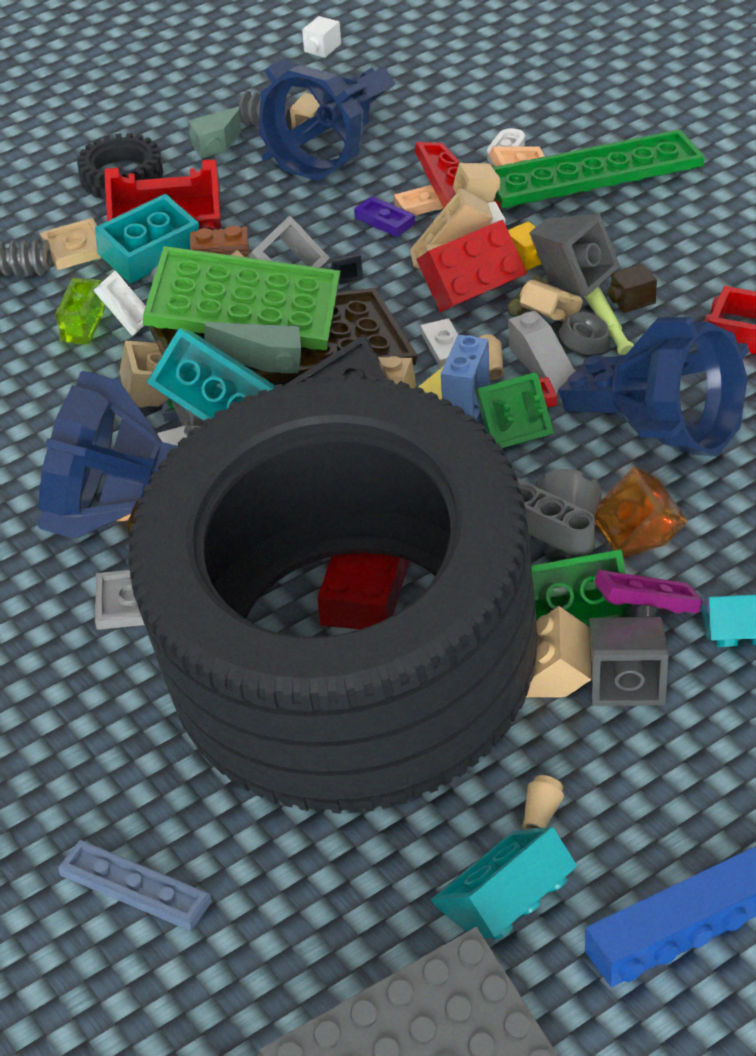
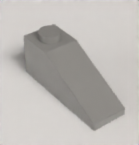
[508,310,575,397]

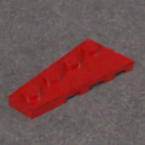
[414,142,501,209]

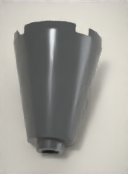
[536,469,602,562]

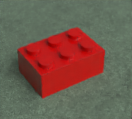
[416,220,527,313]
[317,553,410,630]

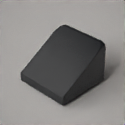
[330,253,363,285]

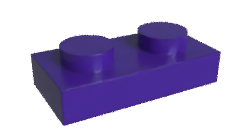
[354,196,415,237]

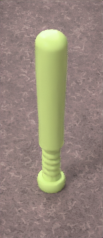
[584,286,634,355]

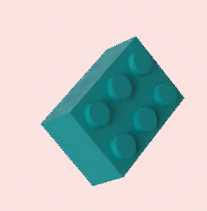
[95,194,199,284]

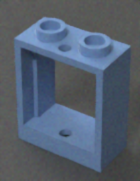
[441,335,490,424]

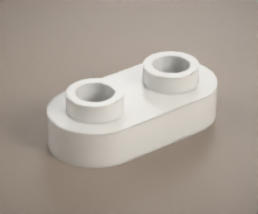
[487,128,525,166]

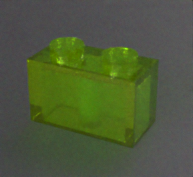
[55,278,106,344]

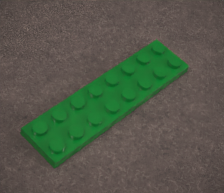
[493,129,705,208]

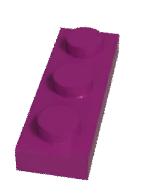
[594,570,703,614]

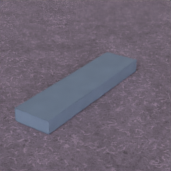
[58,840,212,931]

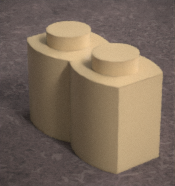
[520,280,583,322]

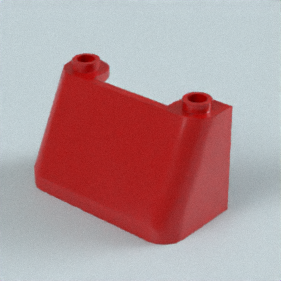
[105,159,221,231]

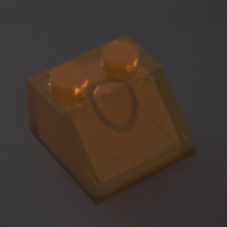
[594,466,688,558]

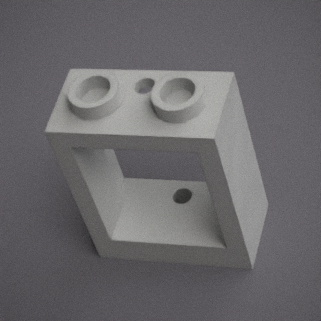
[246,216,330,268]

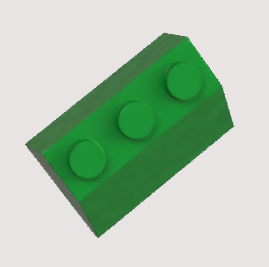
[532,549,632,627]

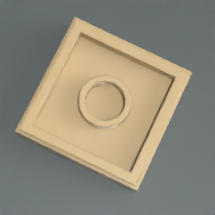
[40,218,102,270]

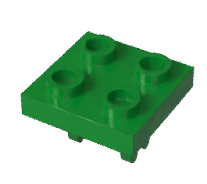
[474,372,554,448]

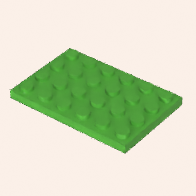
[143,246,340,350]

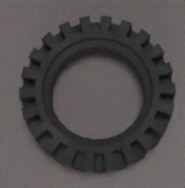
[77,133,163,199]

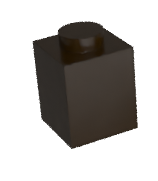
[608,264,657,313]

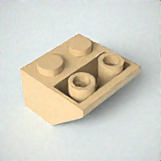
[526,606,592,697]

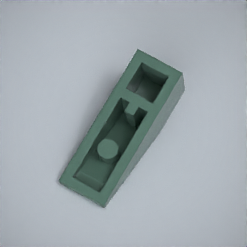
[204,322,301,374]

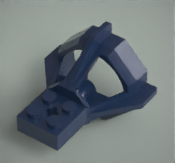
[259,58,396,181]
[558,317,749,457]
[38,371,178,539]

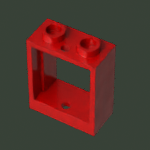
[704,286,756,354]

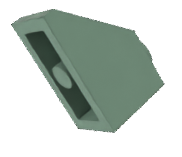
[188,107,241,158]

